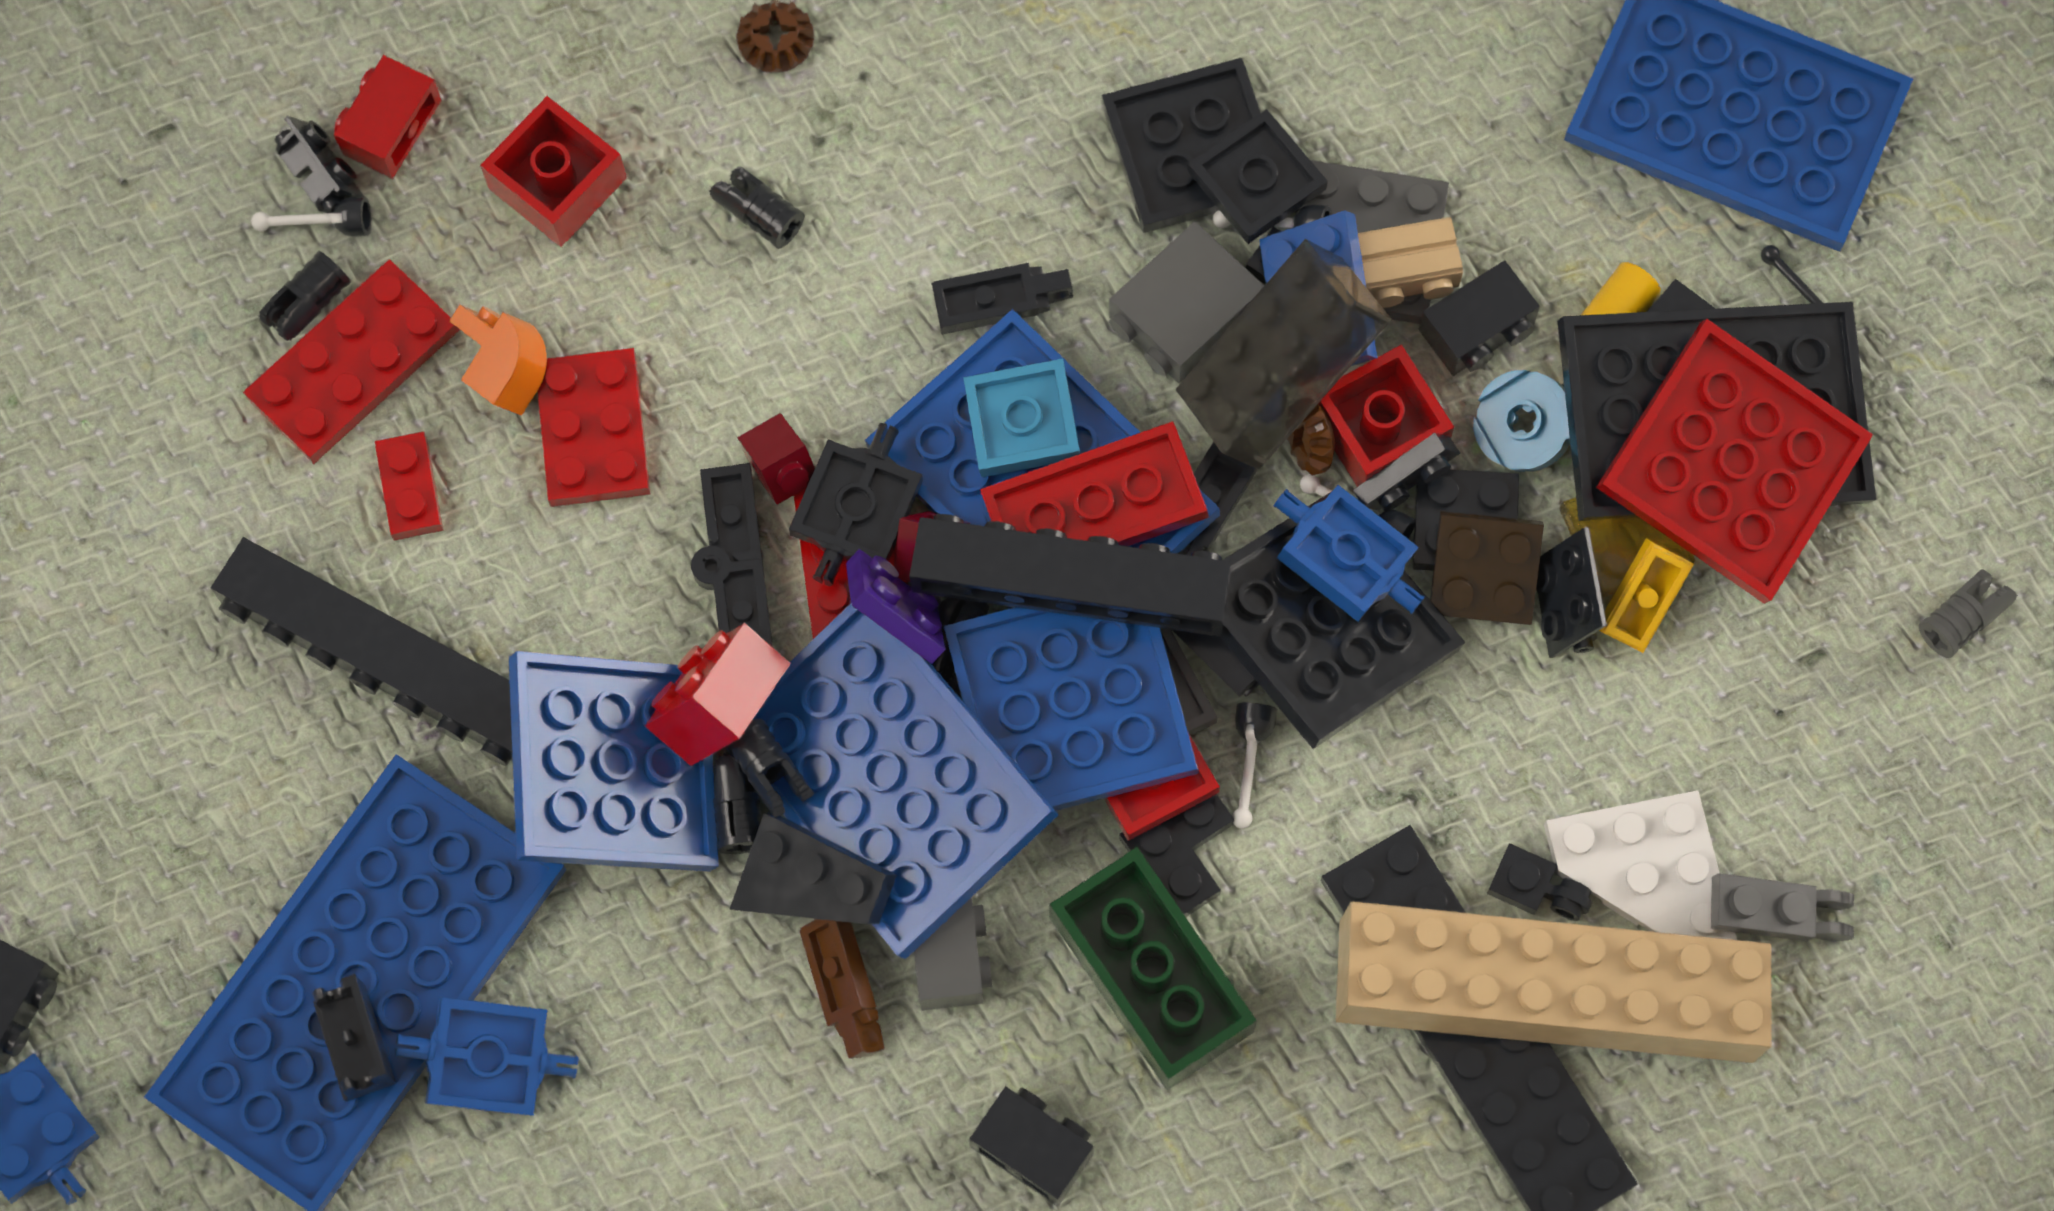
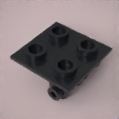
[1536,527,1607,658]

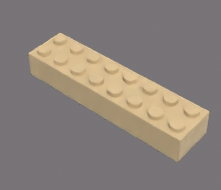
[1336,902,1772,1063]

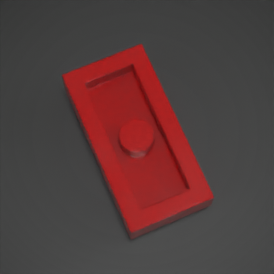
[374,431,444,541]

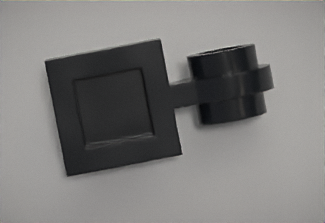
[1487,843,1592,921]

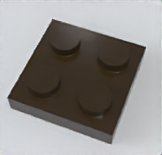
[1430,511,1544,625]

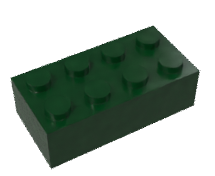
[1049,847,1257,1090]

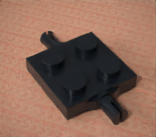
[789,423,923,586]

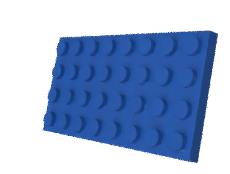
[144,754,567,1211]

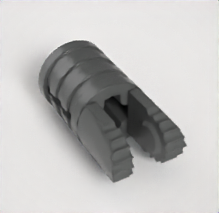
[1919,569,2018,658]

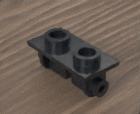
[275,116,365,213]

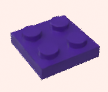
[846,549,945,664]

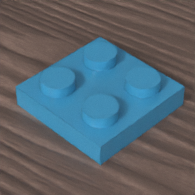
[963,359,1080,477]

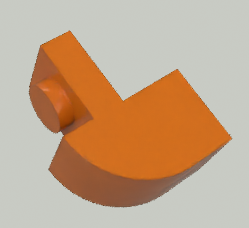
[449,304,547,416]

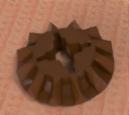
[736,0,814,73]
[1283,394,1335,476]

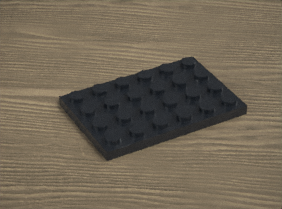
[1557,302,1877,521]

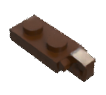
[799,919,885,1059]

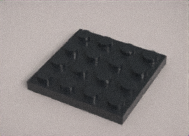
[1220,492,1465,749]

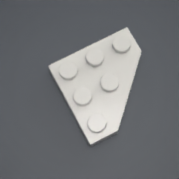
[1544,790,1737,940]

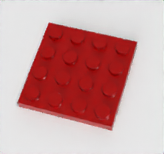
[1596,319,1873,604]

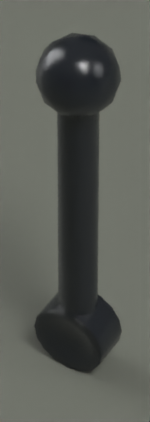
[1761,245,1823,304]

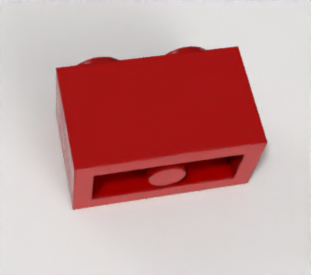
[333,54,442,179]

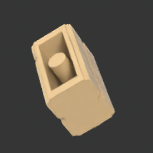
[1358,217,1463,308]

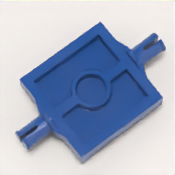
[1273,485,1425,621]
[395,997,578,1116]
[0,1053,100,1205]

